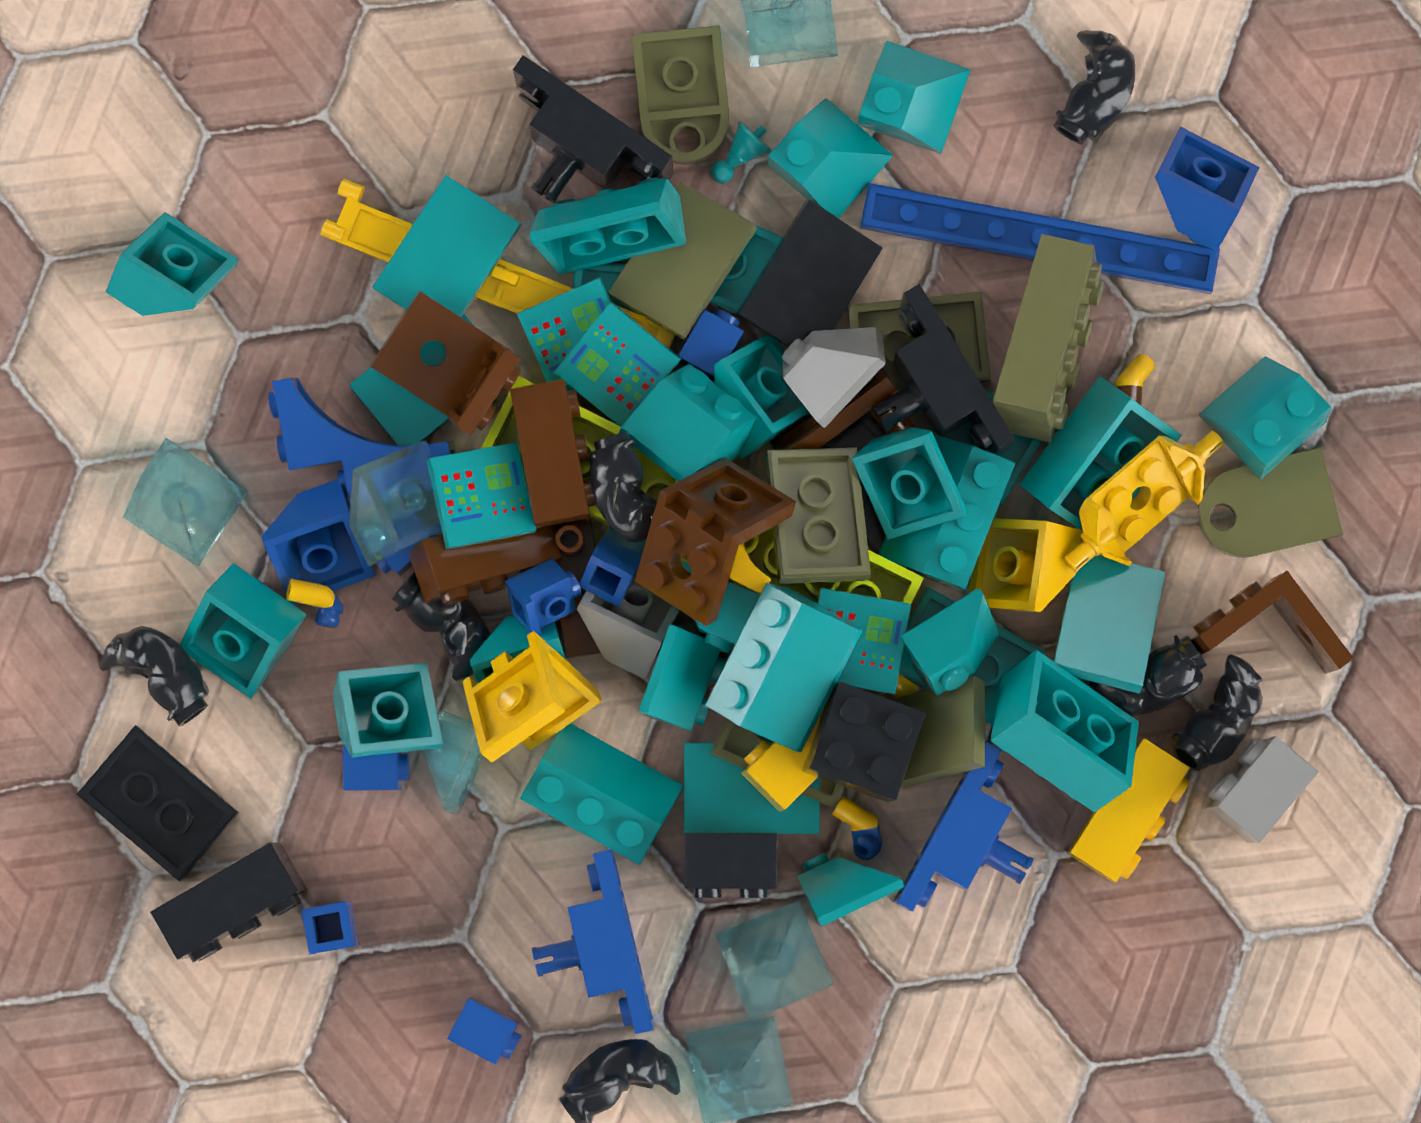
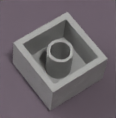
[1206,736,1319,843]

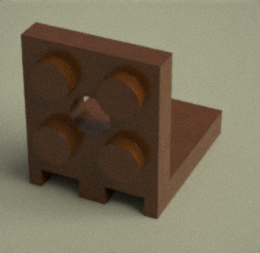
[370,290,521,436]
[635,458,796,626]
[1191,570,1354,674]

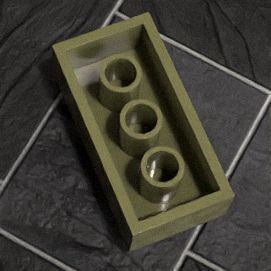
[993,234,1104,443]

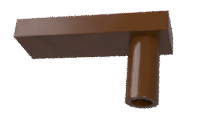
[771,367,916,450]
[550,518,601,659]

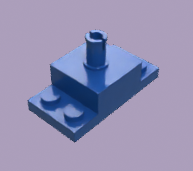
[893,741,1034,912]
[532,849,655,1034]

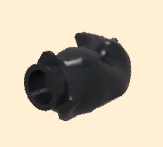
[1053,30,1136,145]
[589,432,657,542]
[392,571,491,681]
[99,626,209,727]
[1089,635,1207,717]
[1172,654,1263,771]
[559,1039,681,1123]

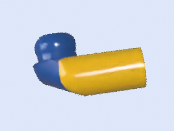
[286,578,343,628]
[831,796,883,860]

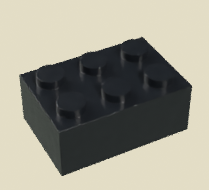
[150,842,307,963]

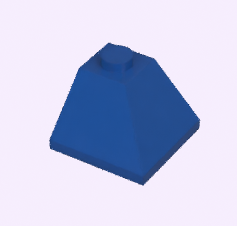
[1155,126,1260,251]
[261,479,376,606]

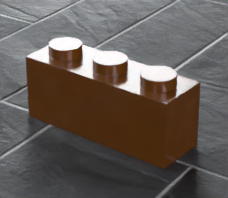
[510,379,596,528]
[408,526,562,605]

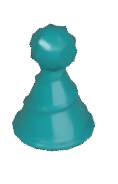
[710,121,772,185]

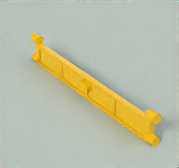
[320,178,676,375]

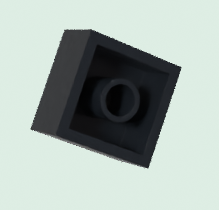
[802,682,926,802]
[685,833,777,898]

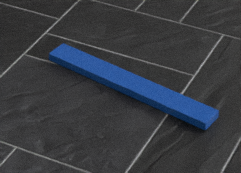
[860,183,1220,294]

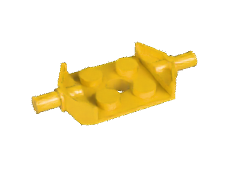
[1063,430,1224,573]

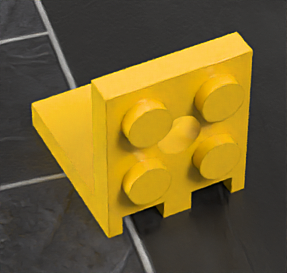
[462,631,602,763]

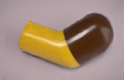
[1113,354,1155,405]

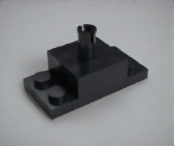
[513,55,674,204]
[872,284,1015,456]

